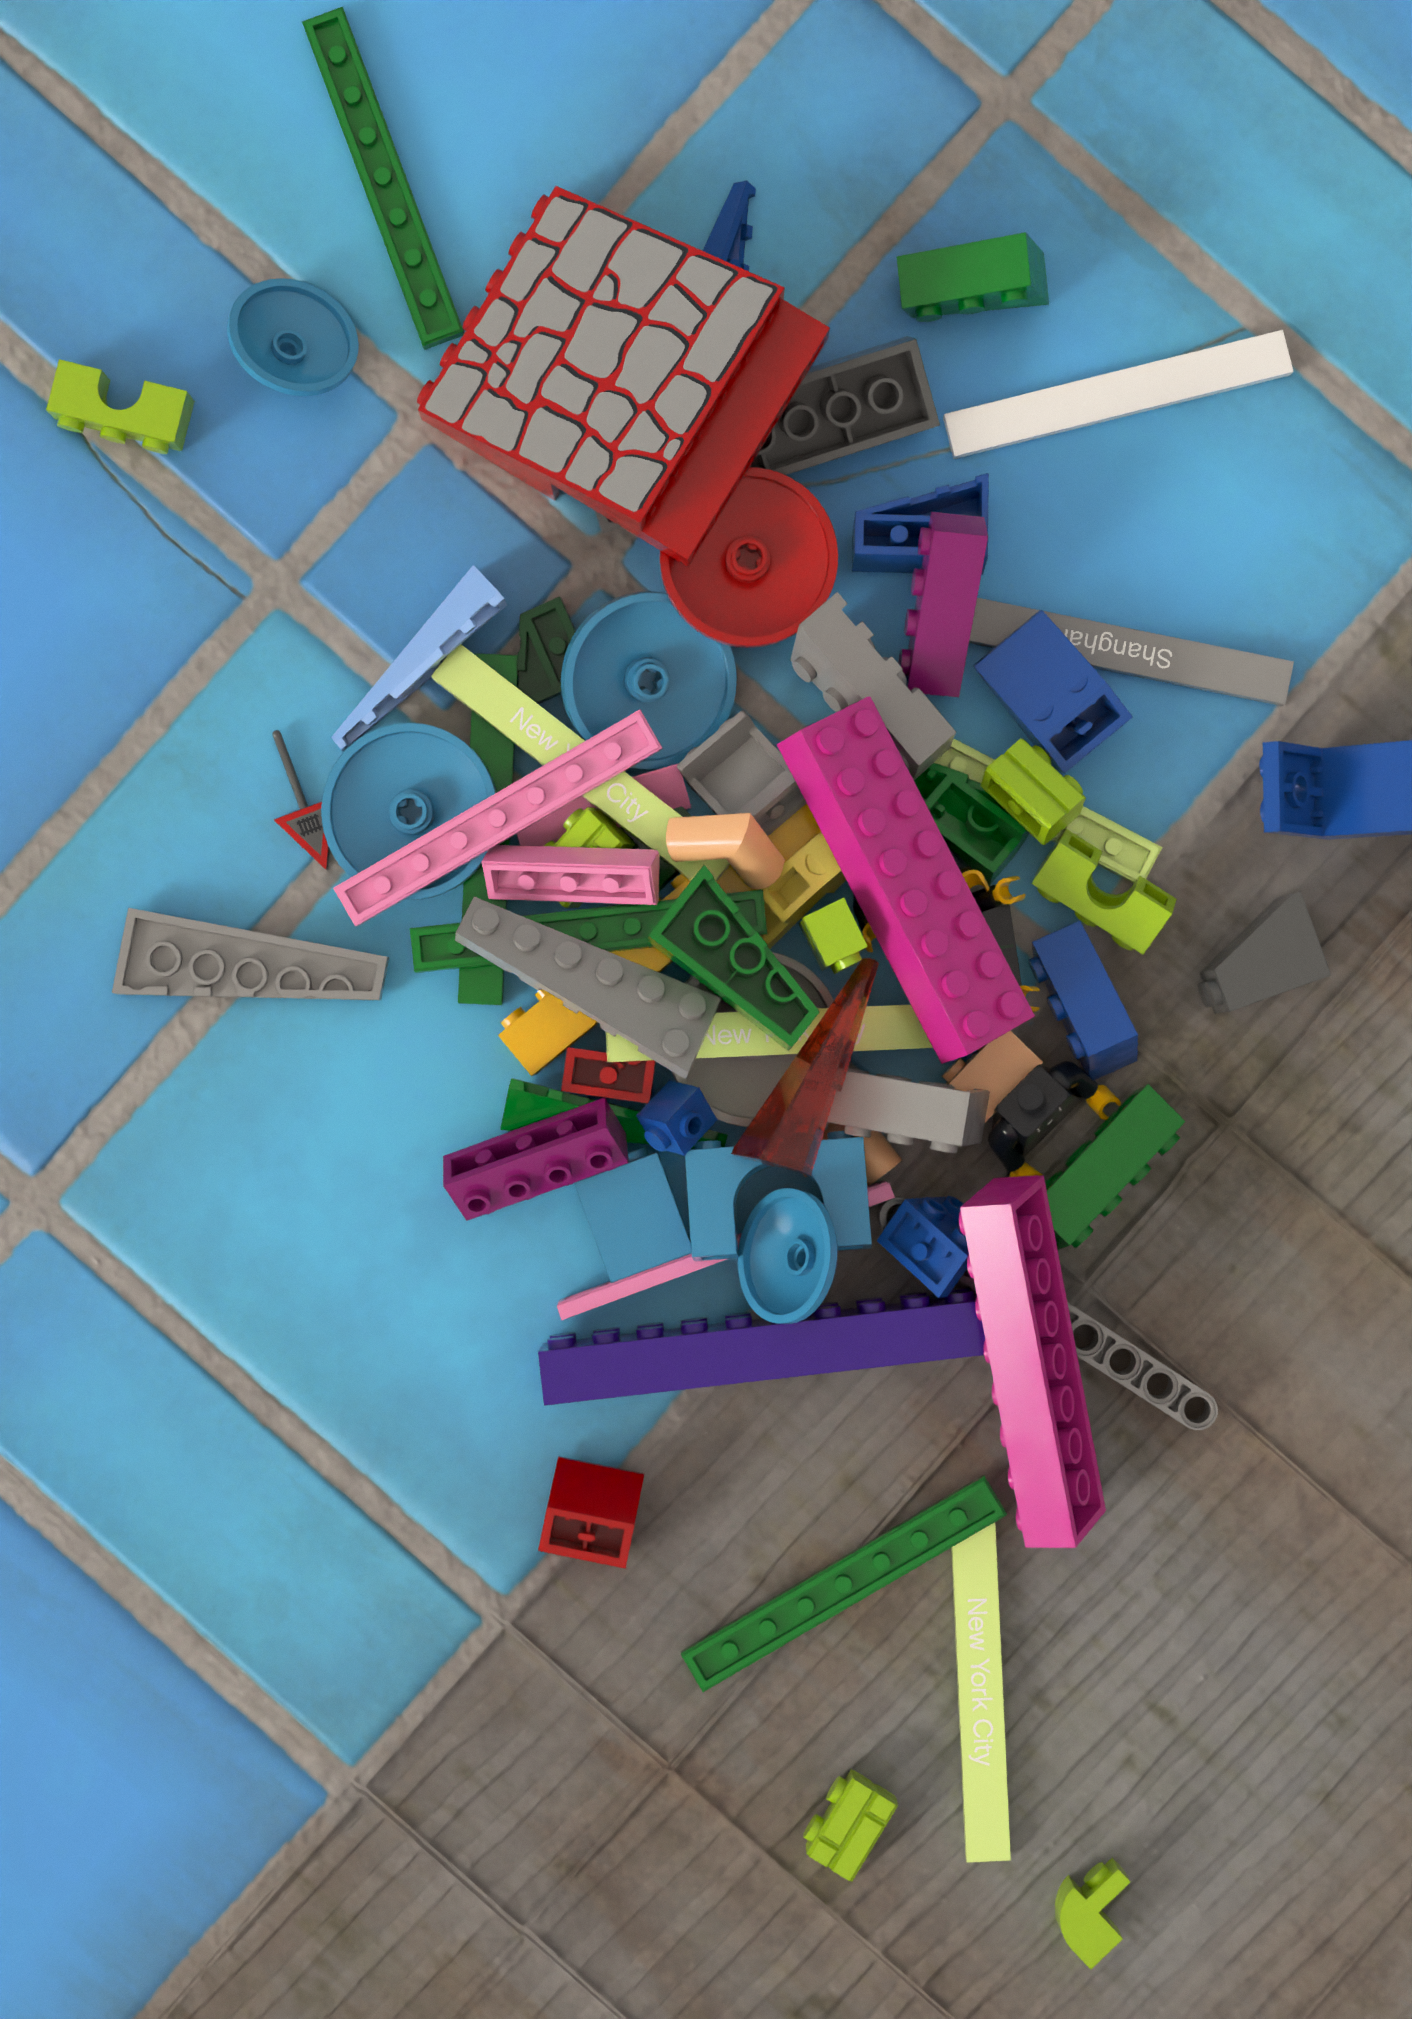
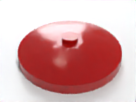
[659,467,838,648]

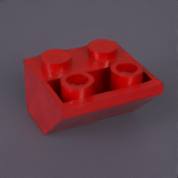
[538,1456,645,1569]

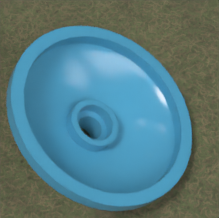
[227,278,359,396]
[738,1188,838,1324]

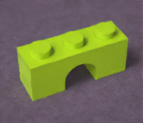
[46,359,195,454]
[1031,828,1177,955]
[799,898,868,974]

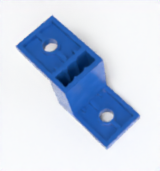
[1259,740,1412,840]

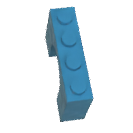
[685,1131,872,1261]

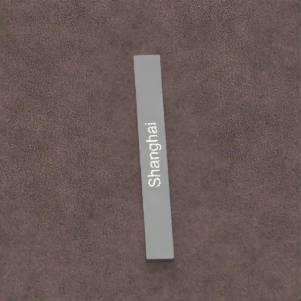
[969,598,1294,706]

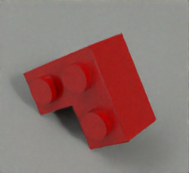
[561,1047,656,1103]

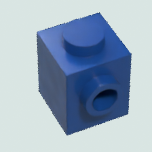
[636,1080,717,1156]

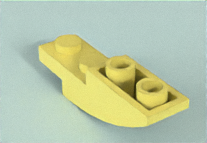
[756,832,846,949]

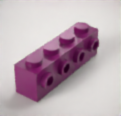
[898,512,988,697]
[443,1097,628,1221]

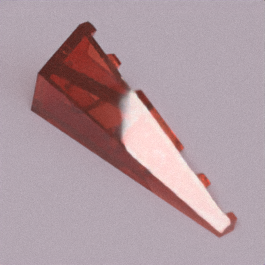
[731,958,879,1176]

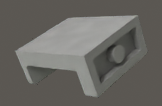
[677,710,806,836]

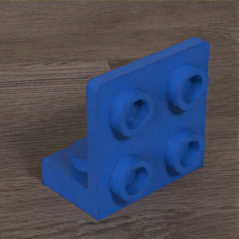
[877,1196,969,1298]

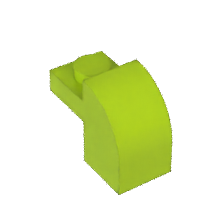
[1055,1857,1130,1969]

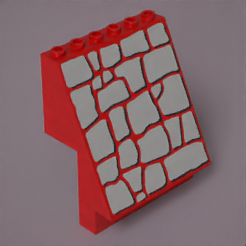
[417,186,830,567]

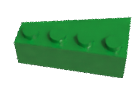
[647,865,820,1051]
[1045,1084,1186,1250]

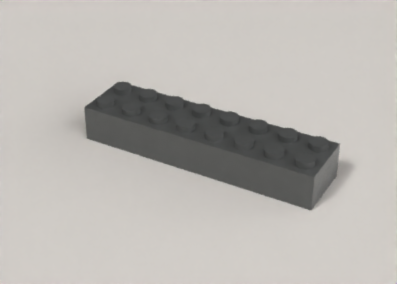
[594,336,940,534]

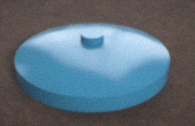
[561,591,737,770]
[321,723,497,900]

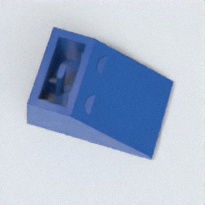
[973,610,1133,774]

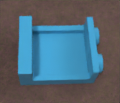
[574,1147,691,1283]

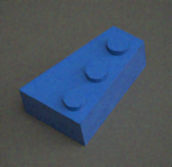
[852,473,989,575]
[1028,921,1138,1080]

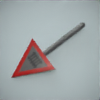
[272,730,329,870]

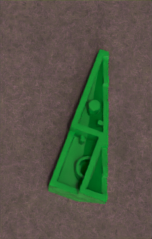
[914,763,1030,886]
[500,1078,728,1149]

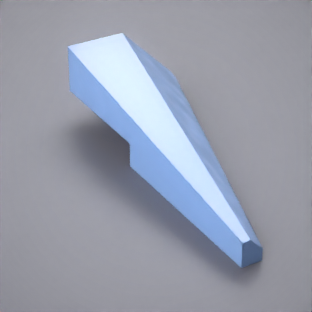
[331,565,507,751]

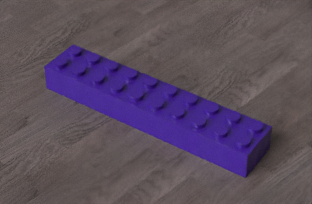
[538,1287,985,1406]

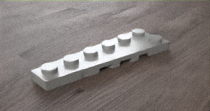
[455,897,721,1079]
[112,908,389,1000]

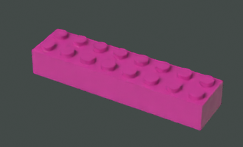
[776,696,1035,1064]
[959,1175,1106,1548]

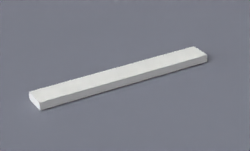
[943,330,1294,459]

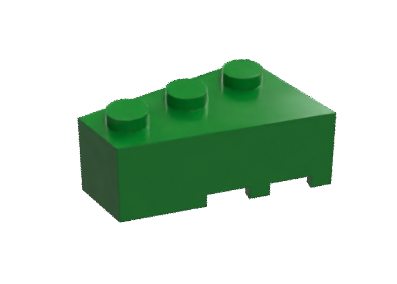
[897,232,1049,322]

